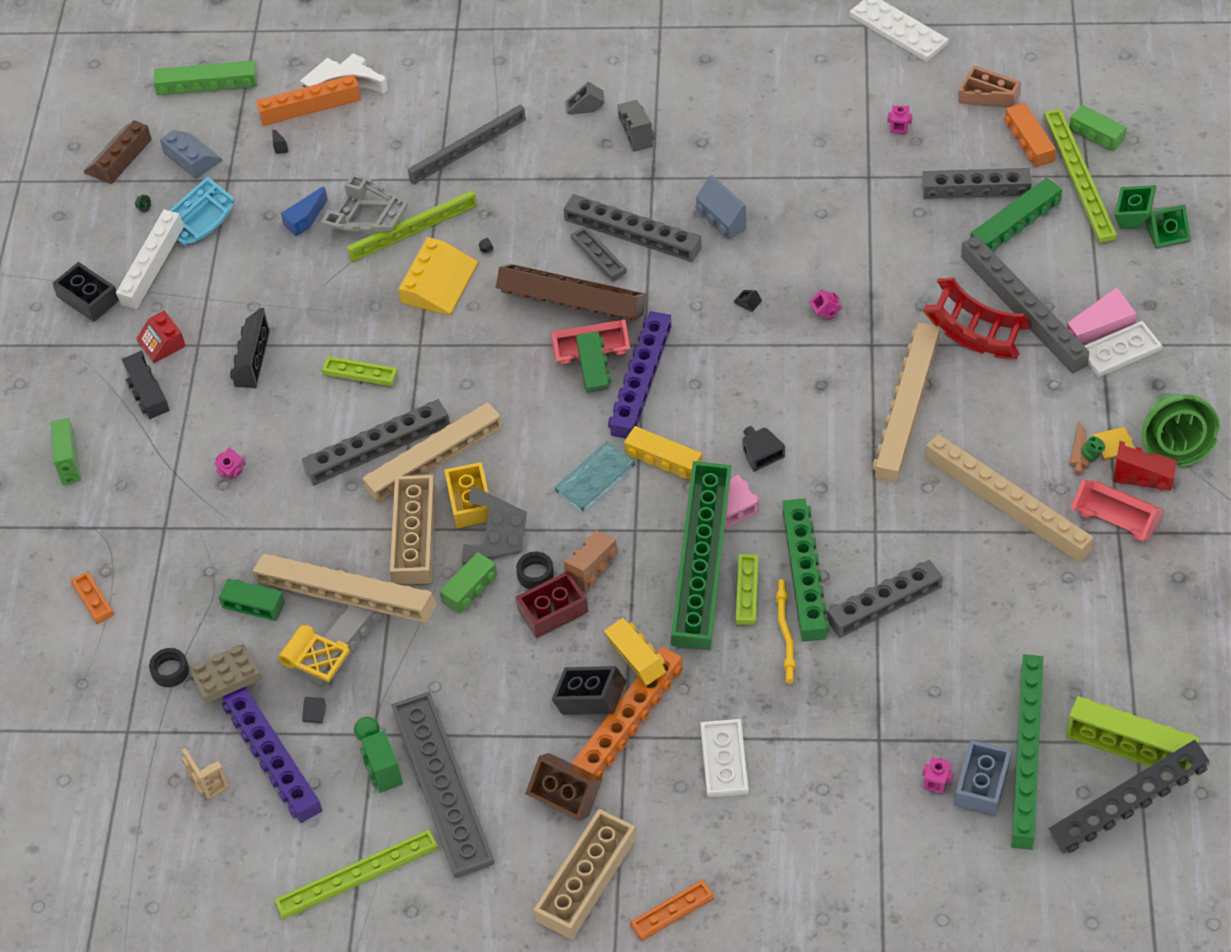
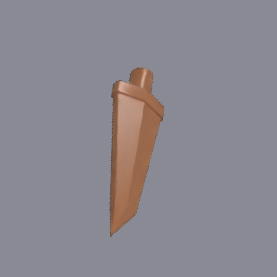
[1069,422,1089,475]

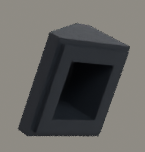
[272,130,288,154]
[734,290,762,312]
[302,697,326,723]

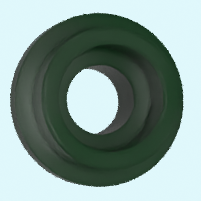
[135,195,151,212]

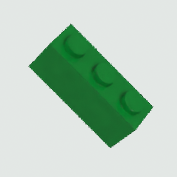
[576,331,611,393]
[219,579,285,621]

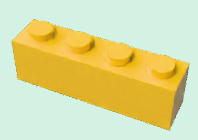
[624,426,703,480]
[603,618,666,686]

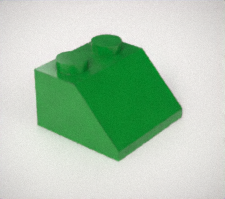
[1114,185,1157,229]

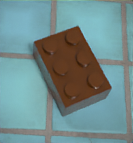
[525,753,603,820]

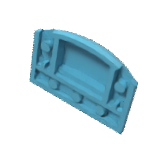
[169,176,235,245]

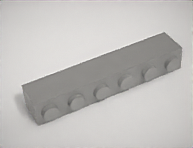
[302,605,383,686]

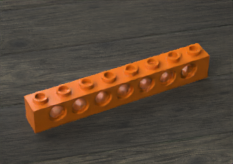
[571,646,683,778]

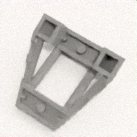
[321,173,408,232]

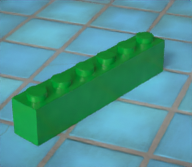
[970,177,1062,252]

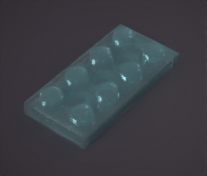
[555,441,635,512]

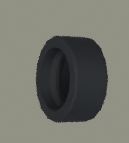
[516,551,554,589]
[149,648,189,687]

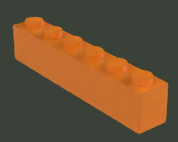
[256,74,361,126]

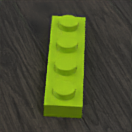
[322,356,398,387]
[736,554,758,625]

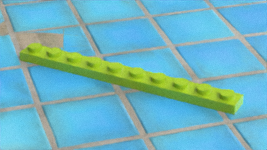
[1044,109,1117,243]

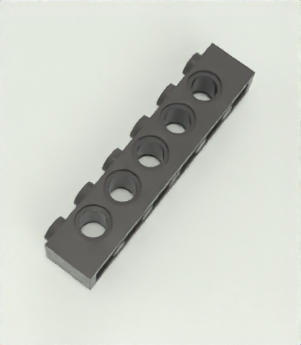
[922,168,1032,199]
[827,559,943,638]

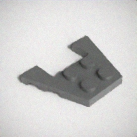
[461,486,527,562]

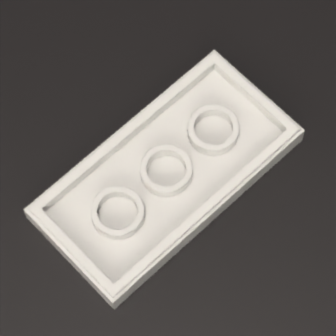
[1085,321,1163,378]
[700,719,749,798]

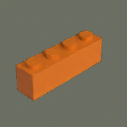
[1004,103,1056,167]

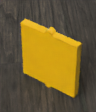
[1093,427,1135,461]

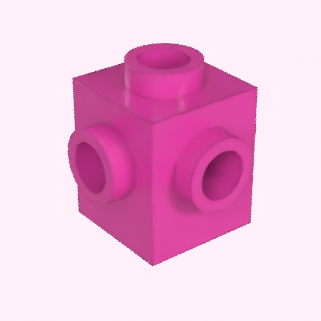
[887,105,913,134]
[809,289,842,320]
[214,447,246,480]
[922,757,954,794]

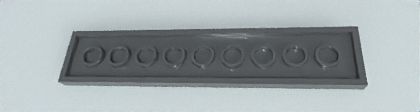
[391,691,495,878]

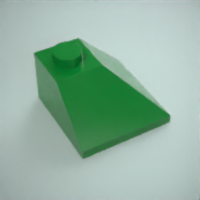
[1145,204,1191,247]

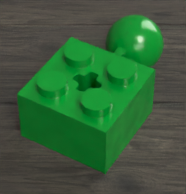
[354,717,403,793]

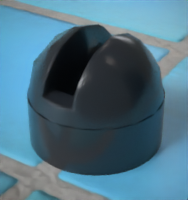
[479,237,494,253]

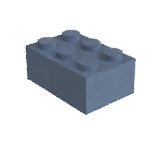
[954,740,1012,816]

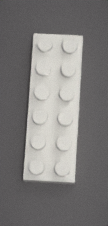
[849,0,949,62]

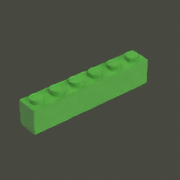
[154,60,257,95]

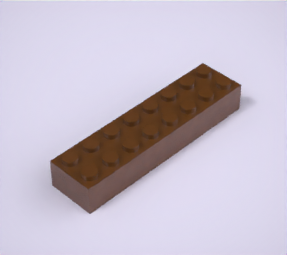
[496,264,647,321]

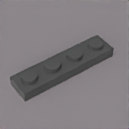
[571,226,627,281]

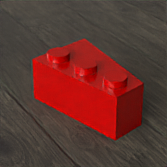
[1113,441,1176,491]

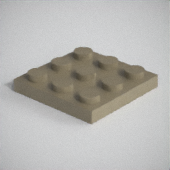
[188,644,262,704]

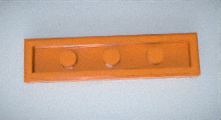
[630,879,714,942]

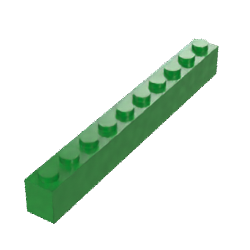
[1011,654,1044,850]

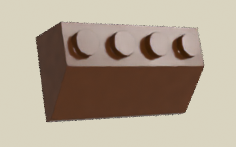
[84,120,152,185]

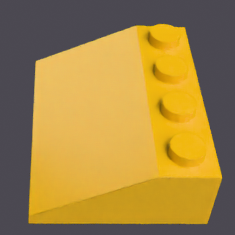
[399,237,479,316]

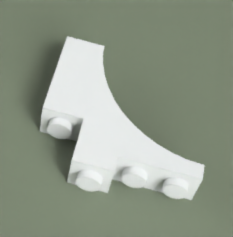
[300,53,388,94]

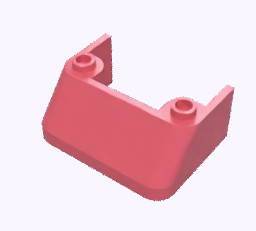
[1071,480,1165,542]

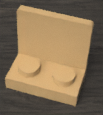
[181,748,230,799]

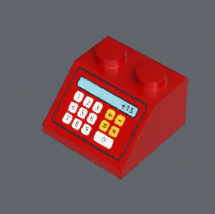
[136,310,186,363]

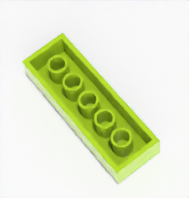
[1066,696,1200,774]

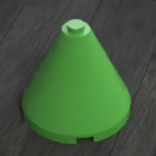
[1142,393,1220,467]

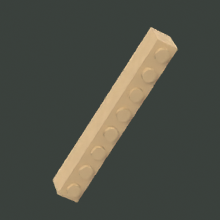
[362,402,502,503]

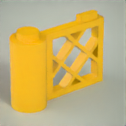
[278,625,350,683]

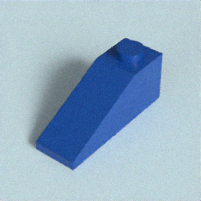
[281,187,328,236]

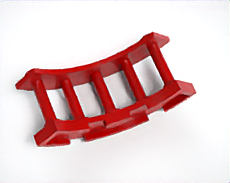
[923,277,1031,359]

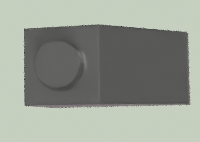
[566,82,605,115]

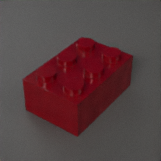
[515,571,588,638]

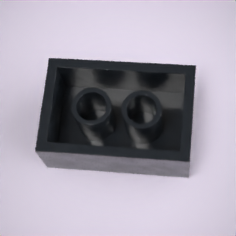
[52,262,119,322]
[551,666,627,715]

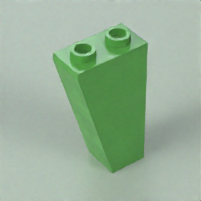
[51,418,81,485]

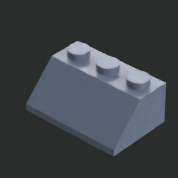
[160,130,222,179]
[695,175,746,239]

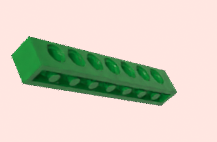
[782,498,829,642]

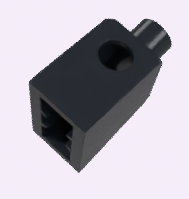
[742,426,785,472]

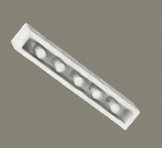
[116,210,184,309]

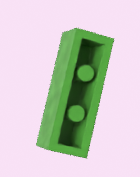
[1069,105,1127,152]
[439,552,497,614]

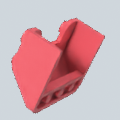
[550,320,630,364]

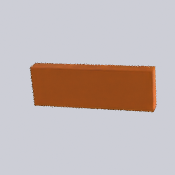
[70,571,114,624]

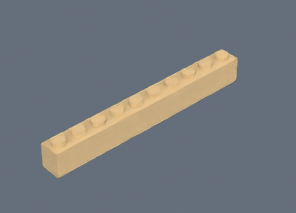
[872,322,940,483]
[925,434,1094,563]
[252,553,437,623]

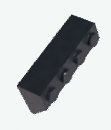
[230,308,270,388]

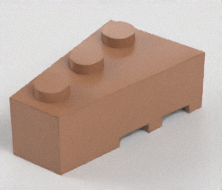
[958,65,1021,107]
[563,530,618,593]

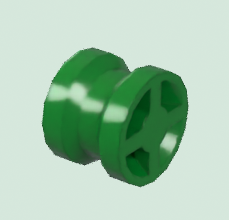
[1081,436,1105,461]

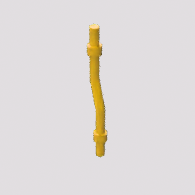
[776,579,796,684]

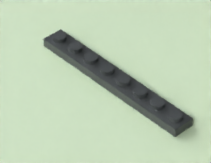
[408,104,526,185]

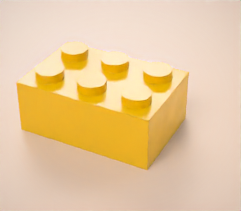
[444,462,489,529]

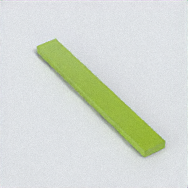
[346,190,477,262]
[274,829,439,920]

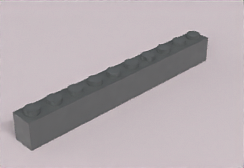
[961,235,1090,374]

